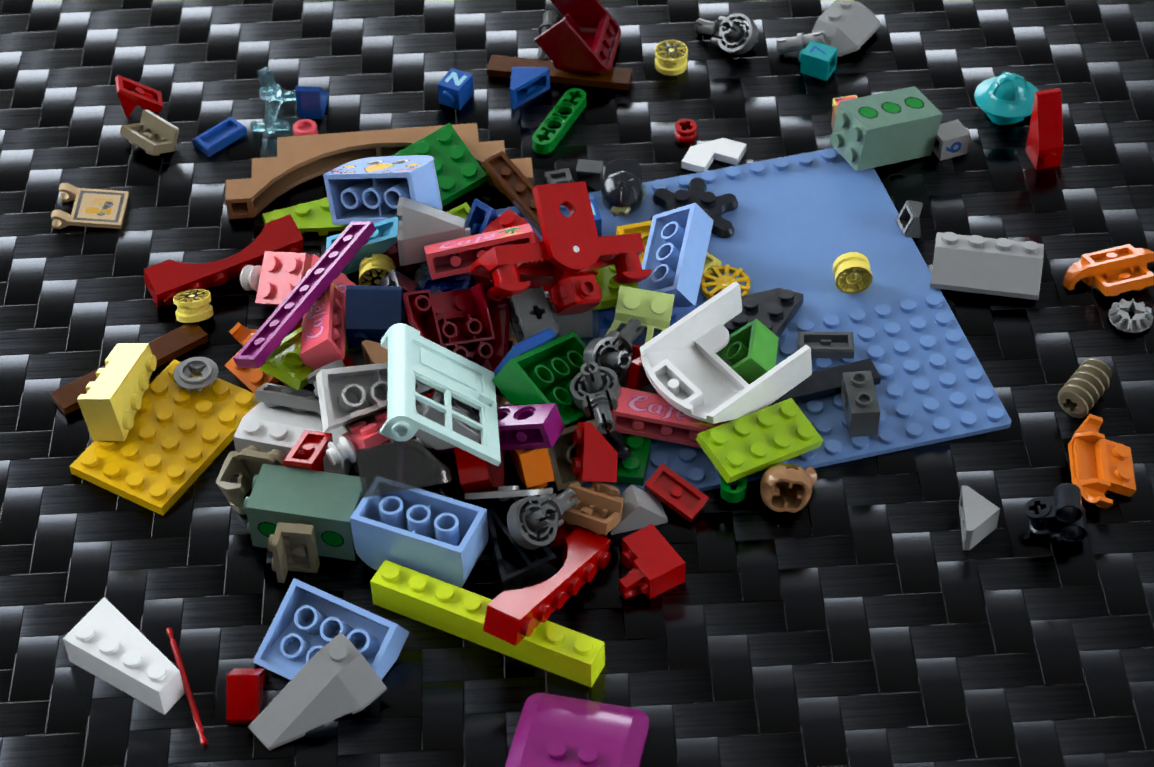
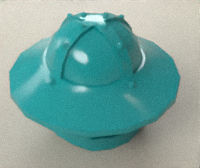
[974,71,1039,125]

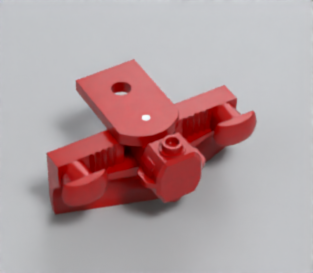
[470,181,652,316]

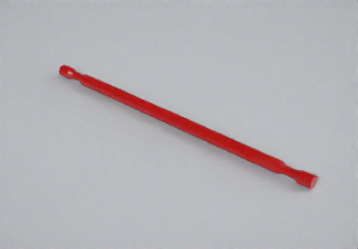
[166,628,207,745]

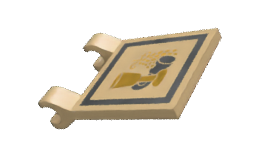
[51,183,129,229]

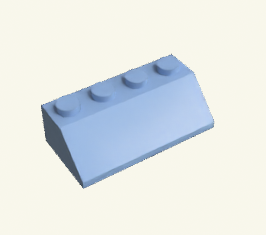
[637,203,714,307]

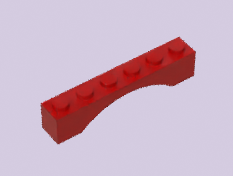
[144,214,304,307]
[483,527,611,646]

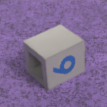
[933,120,971,161]

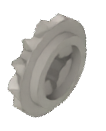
[1108,298,1154,333]
[174,357,219,393]

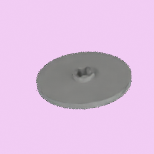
[464,485,553,501]

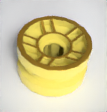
[833,252,873,294]

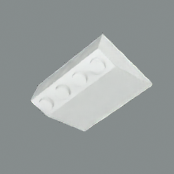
[233,402,359,475]

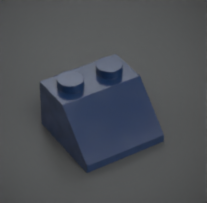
[345,285,406,349]

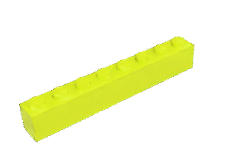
[370,560,605,688]

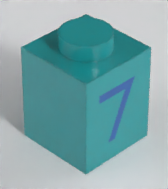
[798,40,838,81]

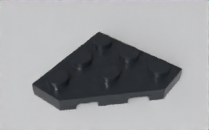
[723,288,803,337]

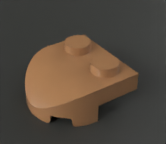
[558,482,624,535]

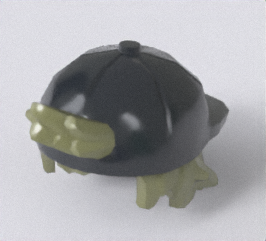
[600,159,646,217]

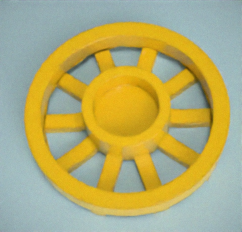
[700,264,751,300]

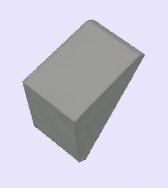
[610,484,668,535]
[959,486,1000,550]

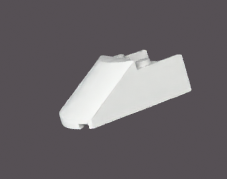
[640,282,812,424]

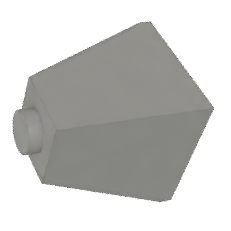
[397,197,472,266]

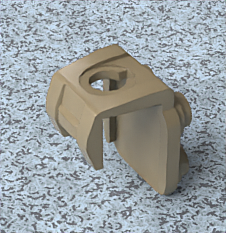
[216,445,286,515]

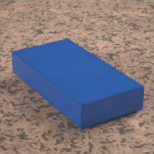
[192,117,247,157]

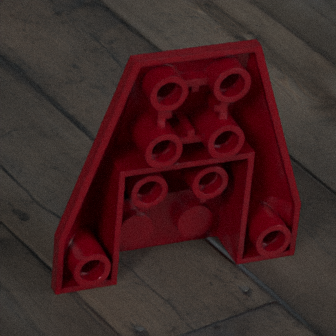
[403,281,510,393]

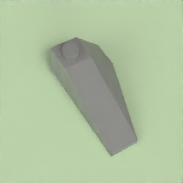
[414,389,481,450]
[248,632,387,751]

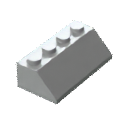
[930,232,1044,300]

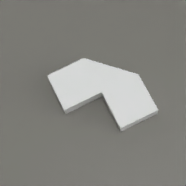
[681,138,747,173]

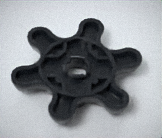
[649,178,738,238]

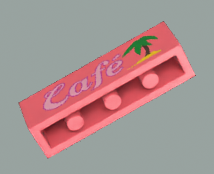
[423,223,535,280]
[300,281,346,371]
[607,387,727,448]

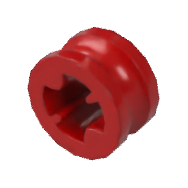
[675,119,697,142]

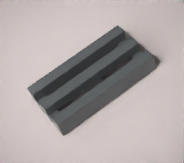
[797,332,854,358]

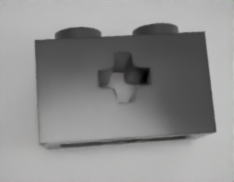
[508,287,560,343]
[841,371,880,437]

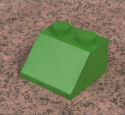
[716,319,779,385]

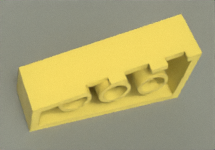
[77,343,157,441]

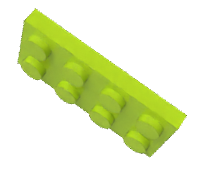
[259,326,359,390]
[696,398,823,484]

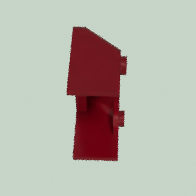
[534,0,621,75]

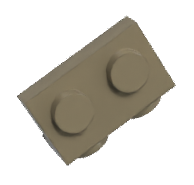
[120,110,179,156]
[268,522,320,583]

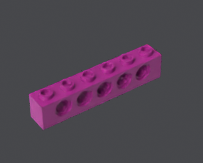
[396,403,565,456]

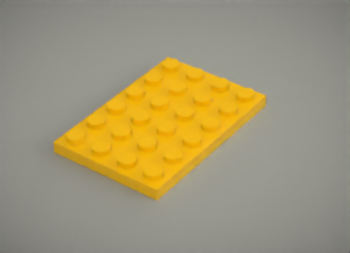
[70,359,260,516]

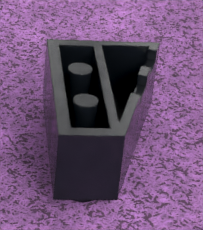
[487,498,557,593]

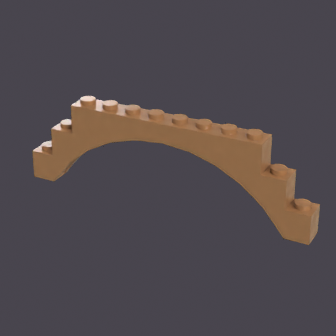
[225,123,534,219]

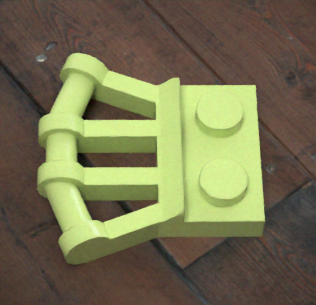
[604,286,675,343]

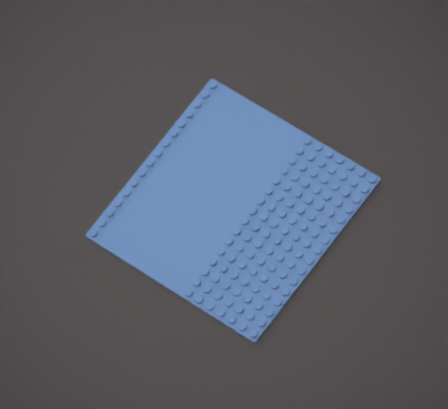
[496,148,1011,495]

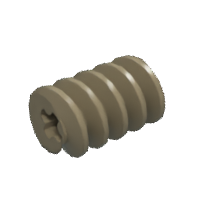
[1057,358,1112,418]

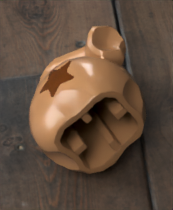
[759,463,817,513]

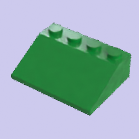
[492,331,621,427]

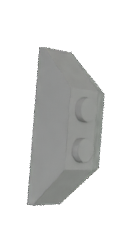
[812,0,881,57]

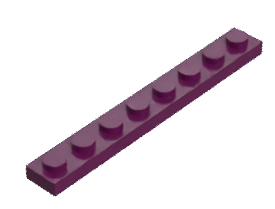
[233,221,376,369]

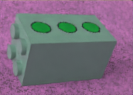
[830,86,943,172]
[243,463,368,561]

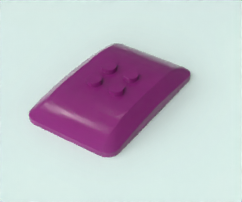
[505,693,649,767]

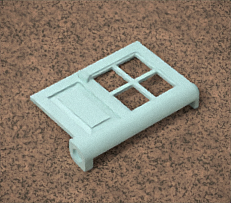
[380,323,501,466]

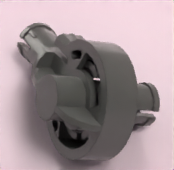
[694,13,758,56]
[583,318,644,385]
[570,362,621,434]
[507,488,578,550]

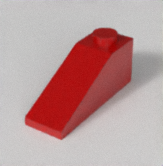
[1026,88,1063,170]

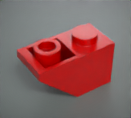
[572,422,618,482]

